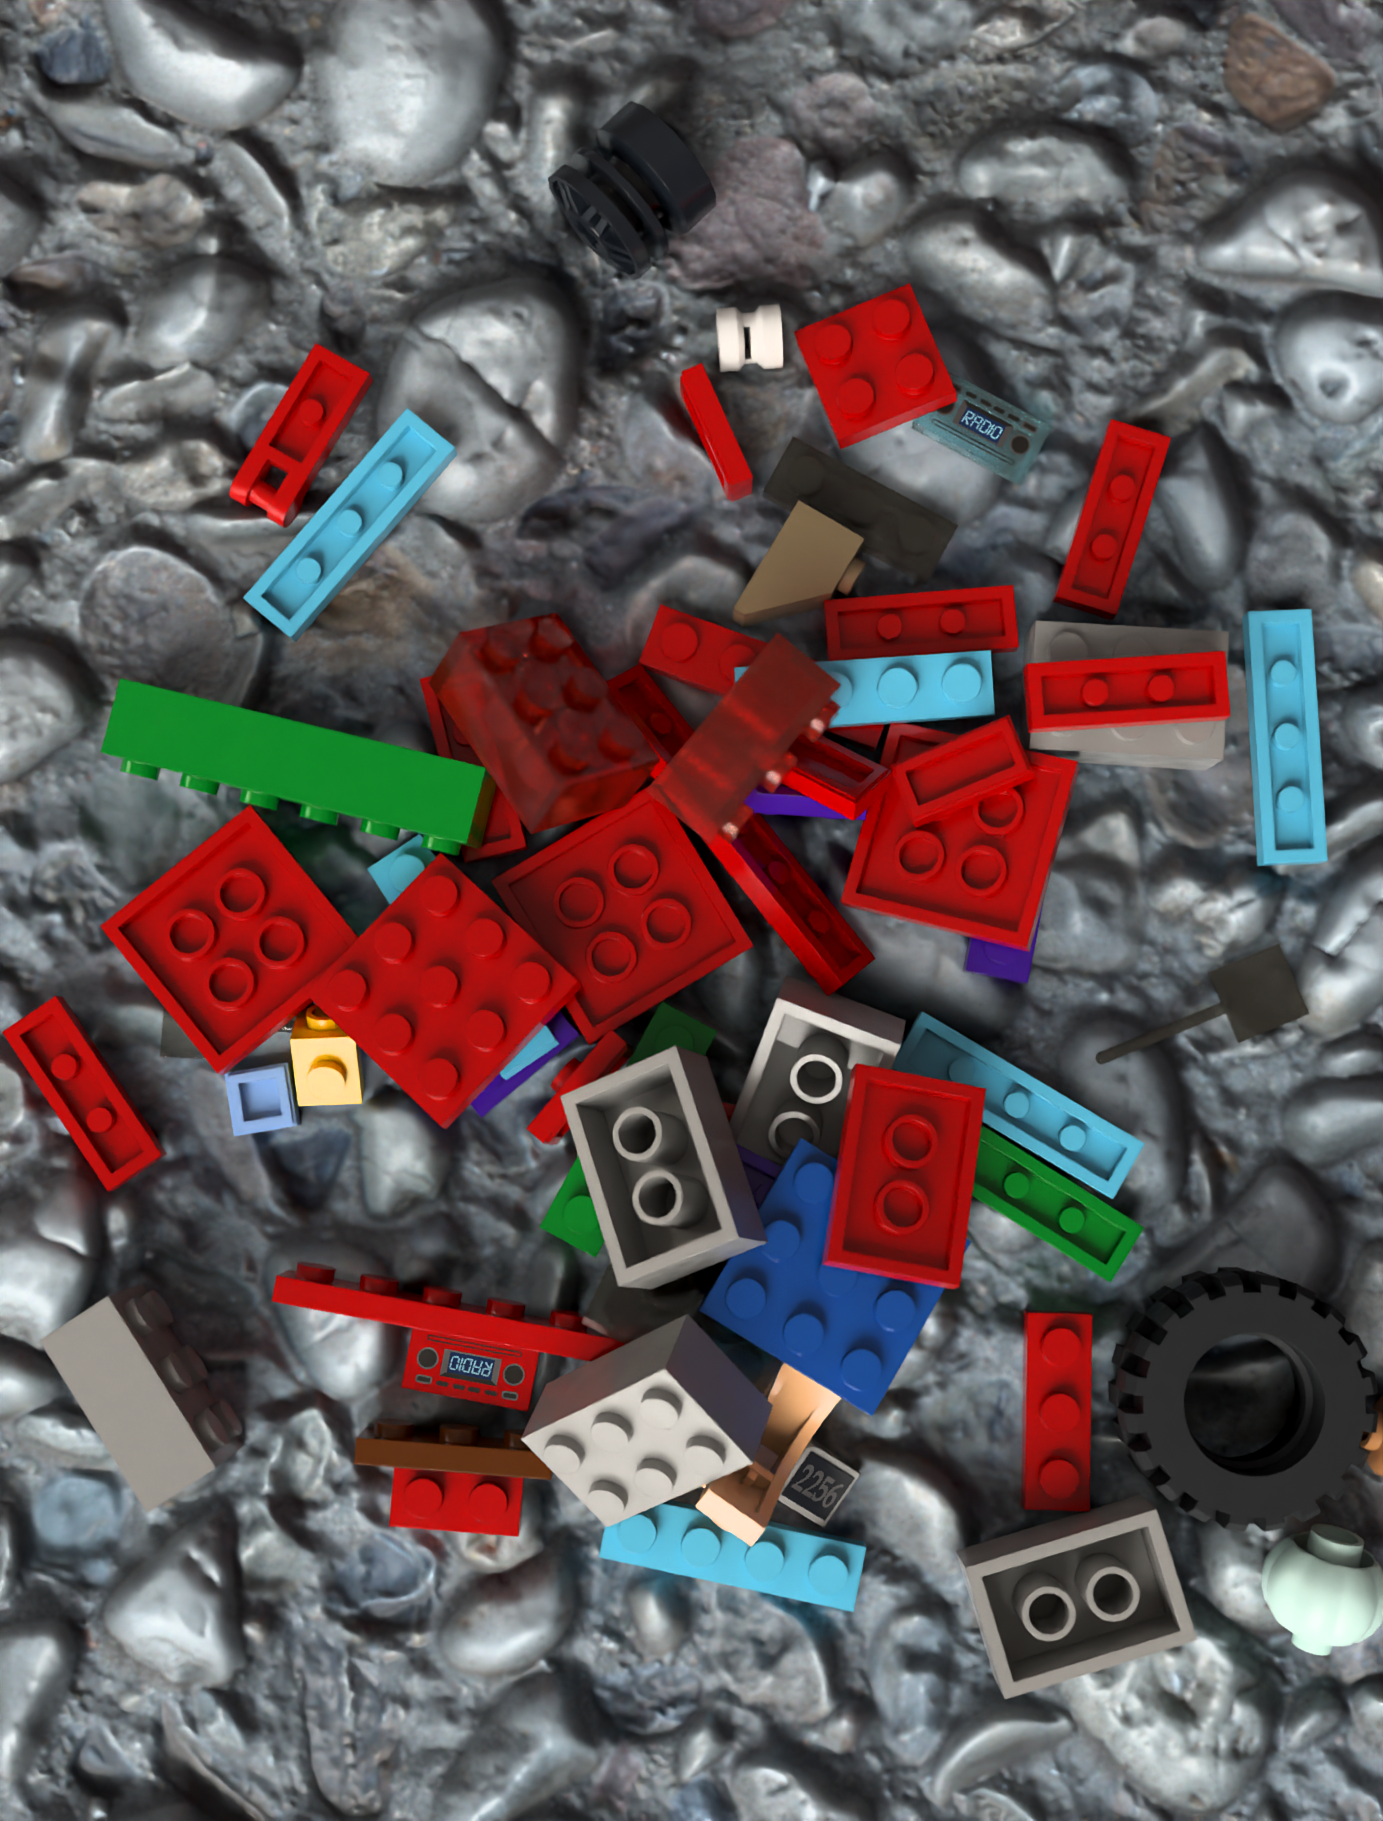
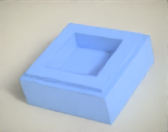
[224,1063,301,1136]

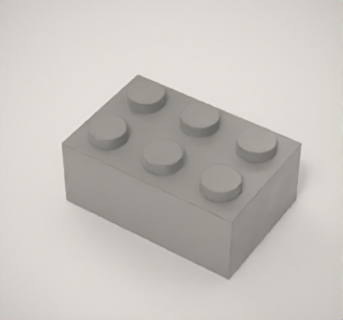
[1019,621,1229,770]
[560,1046,768,1289]
[39,1284,244,1513]
[521,1314,773,1527]
[956,1494,1197,1699]

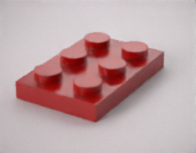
[822,1063,986,1289]

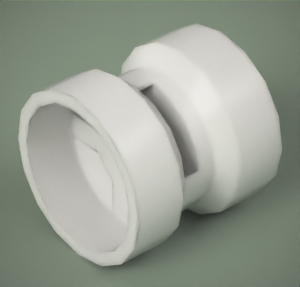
[716,304,783,372]

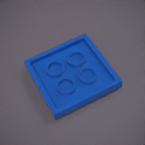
[698,1138,972,1416]

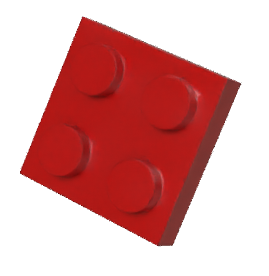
[794,283,957,450]

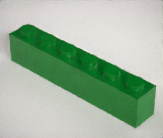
[101,678,499,856]

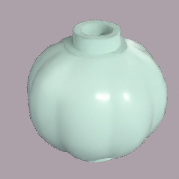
[1261,1524,1383,1655]

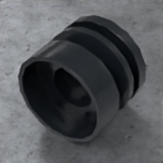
[548,101,716,280]

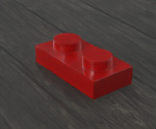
[389,1468,525,1537]

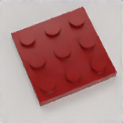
[840,723,1080,952]
[491,783,754,1045]
[100,805,359,1075]
[305,853,582,1129]

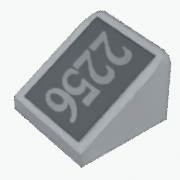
[778,1438,861,1528]

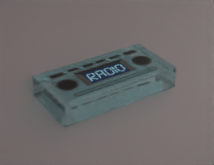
[911,371,1053,486]

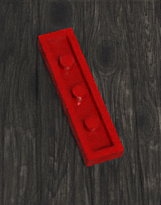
[639,604,884,752]

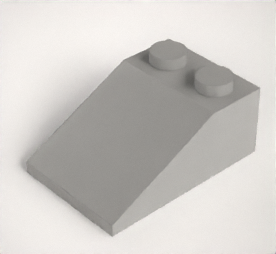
[729,975,906,1167]

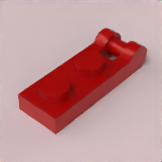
[229,343,373,528]

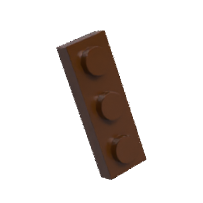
[354,1418,553,1480]

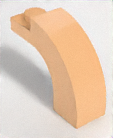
[695,1360,841,1546]

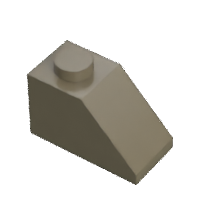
[732,500,867,627]

